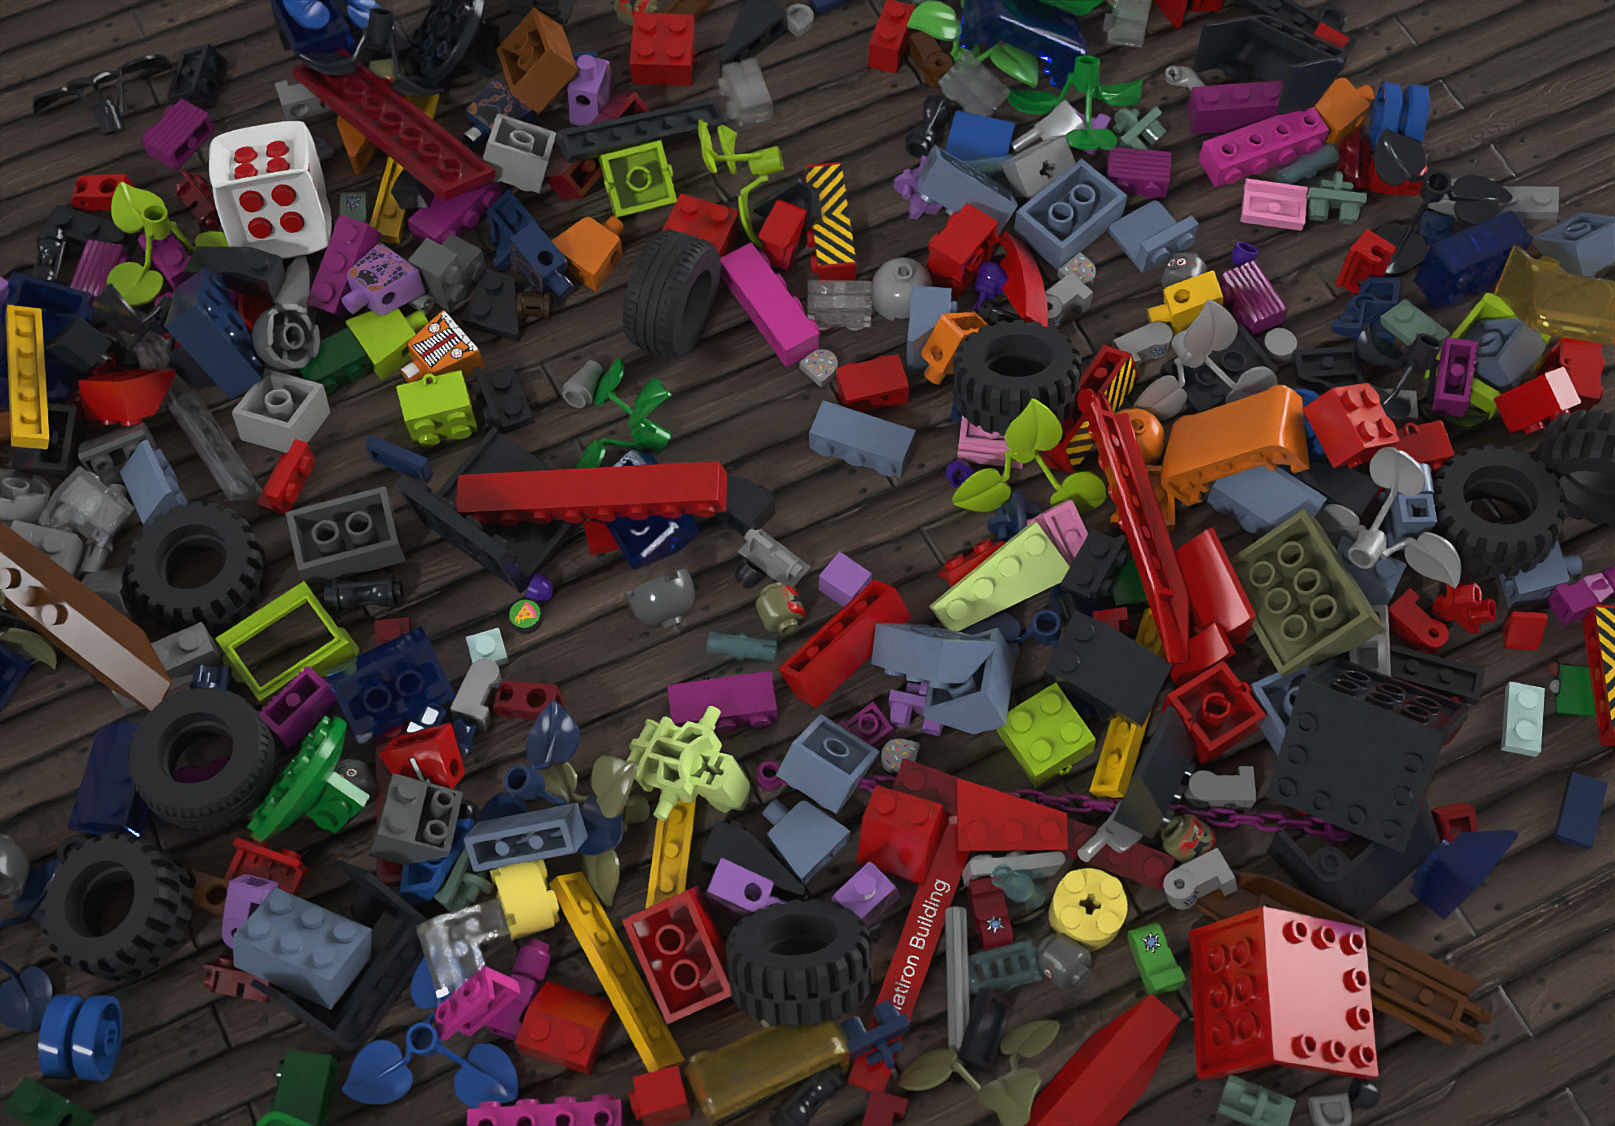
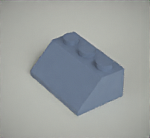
[916,145,1017,235]
[1207,465,1327,538]
[871,623,996,689]
[923,627,1016,735]

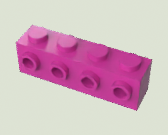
[1198,107,1329,188]
[720,242,821,368]
[467,1094,625,1126]

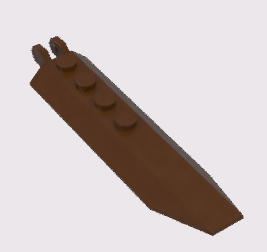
[0,523,173,711]
[1193,869,1493,1046]

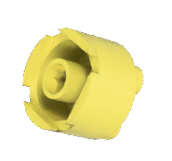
[490,859,560,941]
[1049,868,1127,952]

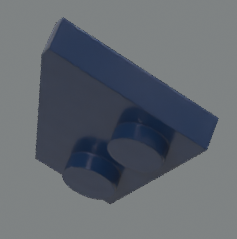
[487,189,545,272]

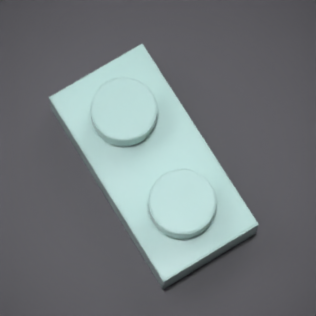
[1501,682,1545,757]

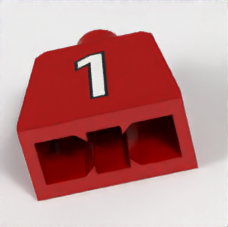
[379,723,465,789]

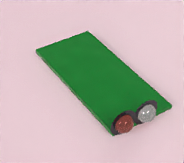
[1549,659,1596,717]

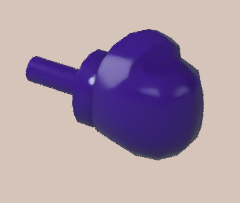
[973,261,1009,314]

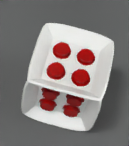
[209,121,332,259]

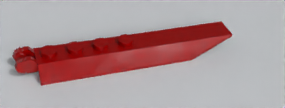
[1076,388,1190,665]
[1024,994,1180,1126]

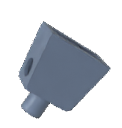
[1499,541,1582,608]
[763,799,850,887]

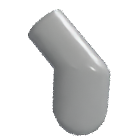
[1165,65,1206,92]

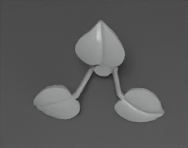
[1132,299,1278,421]
[1316,447,1461,589]

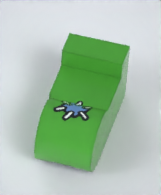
[1127,922,1186,997]

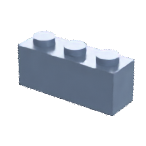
[809,400,916,478]
[463,803,588,872]

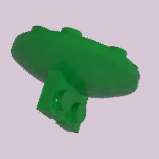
[247,716,370,843]

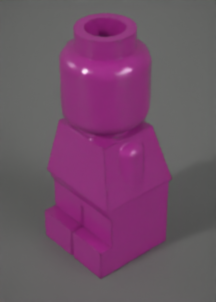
[1546,565,1615,627]
[486,939,551,1041]

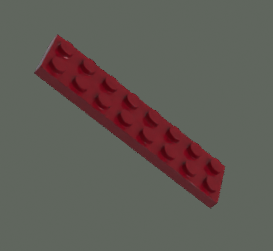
[293,48,495,202]

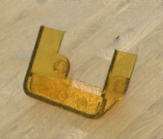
[1495,245,1615,346]
[684,1020,850,1126]

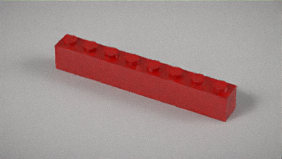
[456,461,727,527]

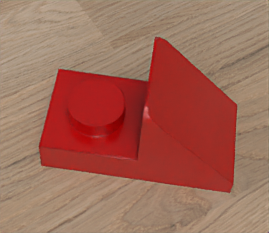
[758,199,807,270]

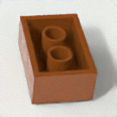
[497,7,578,113]

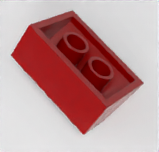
[1175,528,1257,647]
[622,885,731,1024]

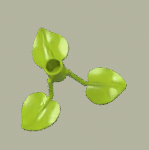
[698,119,784,248]
[107,182,229,307]
[952,398,1107,515]

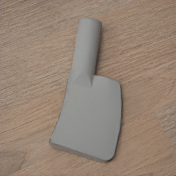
[1011,100,1085,153]
[1078,801,1143,862]

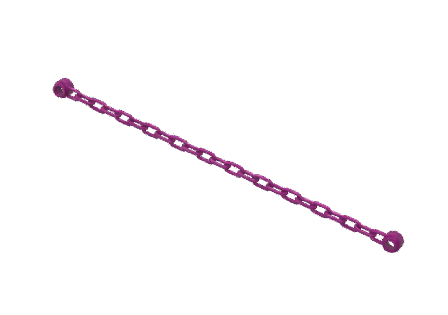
[756,760,1353,846]

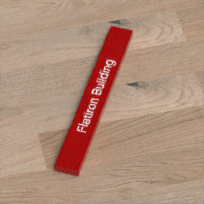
[847,813,970,1093]

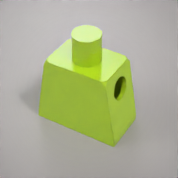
[345,308,429,381]

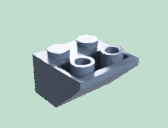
[120,439,190,526]

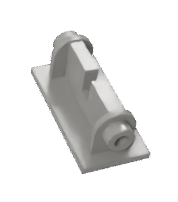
[738,528,811,587]

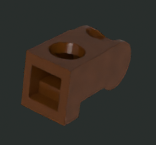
[908,31,952,88]
[187,868,229,918]

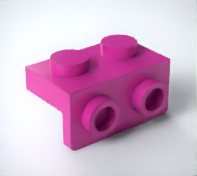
[434,966,520,1041]

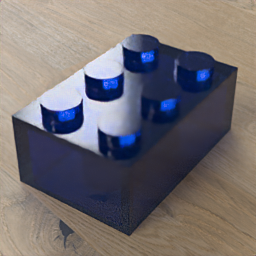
[1414,210,1533,309]

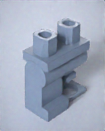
[1379,463,1437,553]

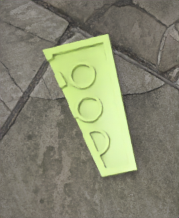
[929,521,1070,632]

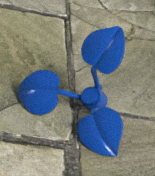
[283,0,396,31]
[342,942,519,1109]

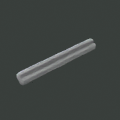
[945,906,970,1055]

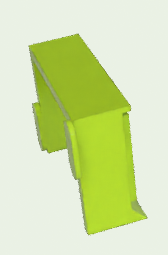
[1424,293,1551,420]
[215,581,360,707]

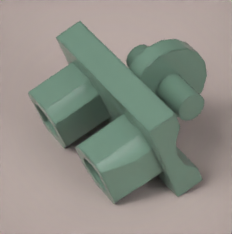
[1113,106,1167,150]
[1306,172,1367,225]
[433,844,493,917]
[1217,1075,1296,1126]

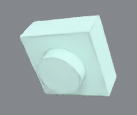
[466,628,509,666]

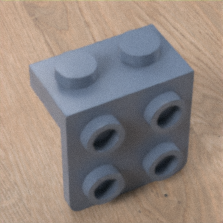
[1108,201,1199,274]

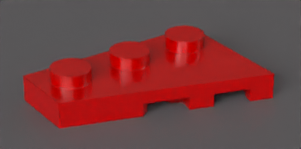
[956,778,1068,851]

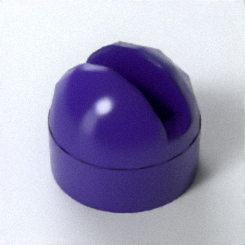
[1231,241,1259,267]
[945,459,974,488]
[525,573,553,603]

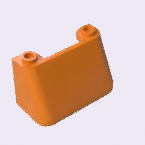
[1160,385,1310,506]

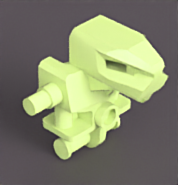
[627,706,750,821]

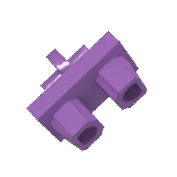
[894,156,943,220]
[889,680,945,736]

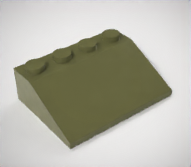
[1229,509,1385,677]

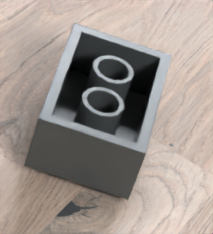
[285,486,406,587]

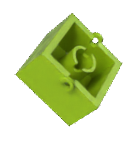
[599,140,677,218]
[396,370,479,448]
[997,683,1096,788]

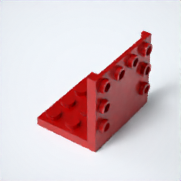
[1189,906,1379,1081]

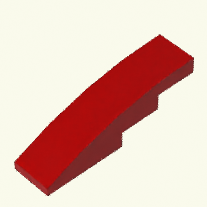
[999,231,1048,327]

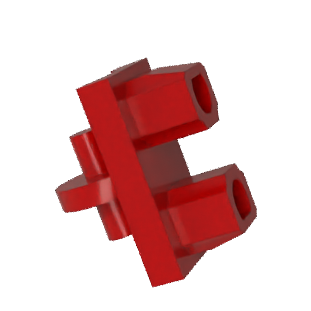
[1432,581,1496,634]

